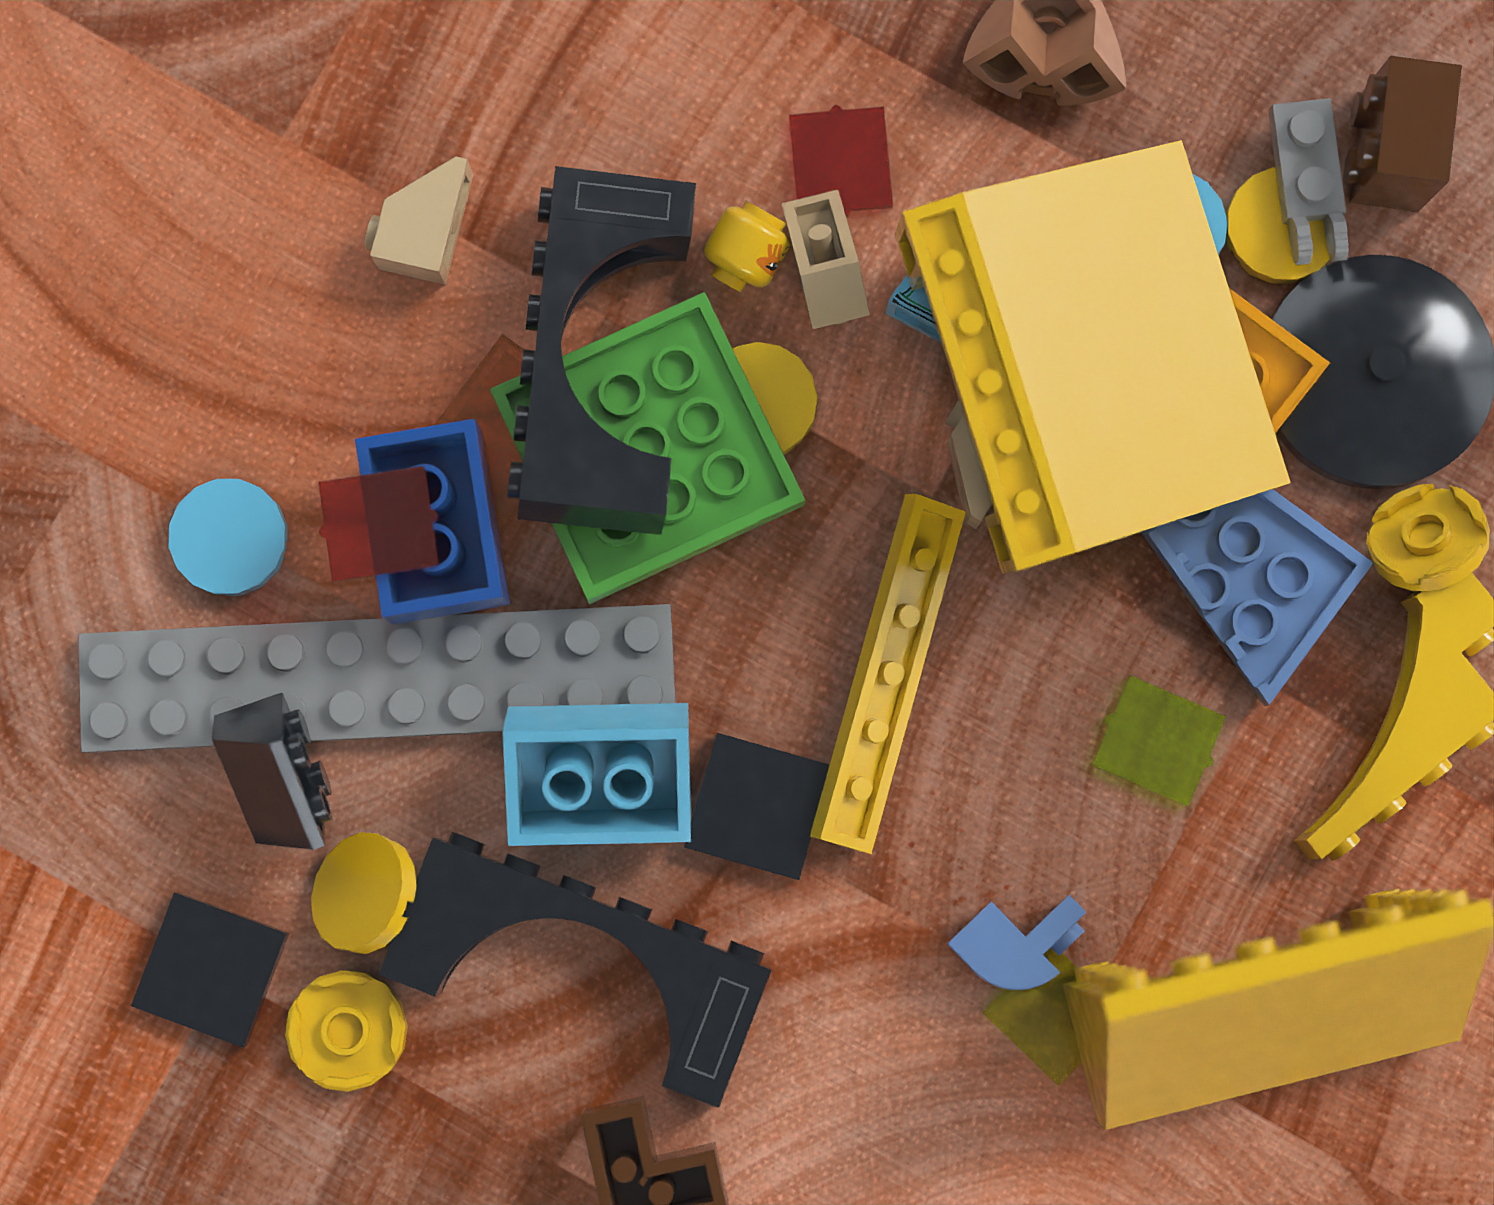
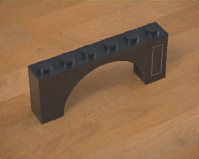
[507,166,696,535]
[378,831,772,1108]

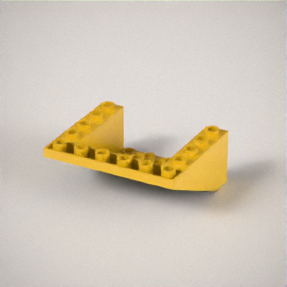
[895,140,1291,574]
[1061,888,1494,1130]

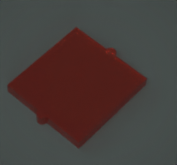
[789,105,893,217]
[318,466,439,582]

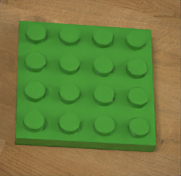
[490,292,805,604]

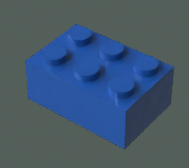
[355,419,510,625]

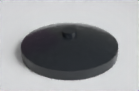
[1271,255,1494,489]

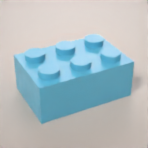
[503,703,691,846]

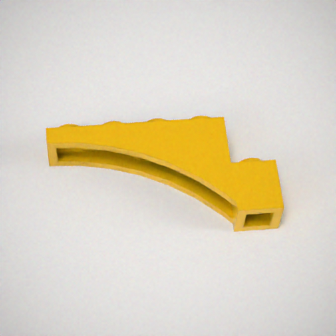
[1294,573,1494,861]

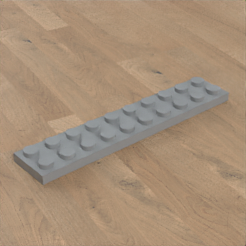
[78,604,676,753]

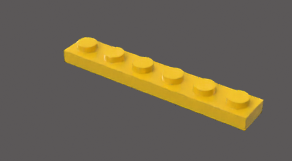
[810,494,966,854]

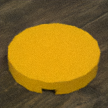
[1225,167,1330,284]
[733,342,818,455]
[1366,484,1490,591]
[311,832,416,954]
[285,970,408,1092]

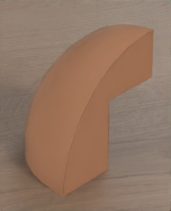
[963,0,1126,106]

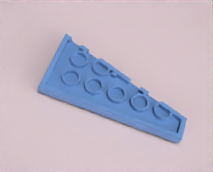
[1141,489,1373,706]

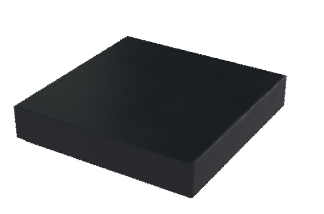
[684,733,829,880]
[131,892,290,1047]

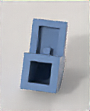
[948,895,1086,990]

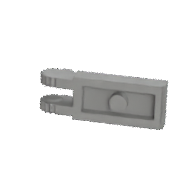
[1268,98,1349,265]

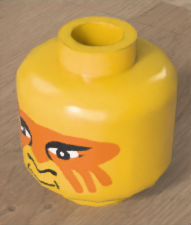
[703,201,790,293]

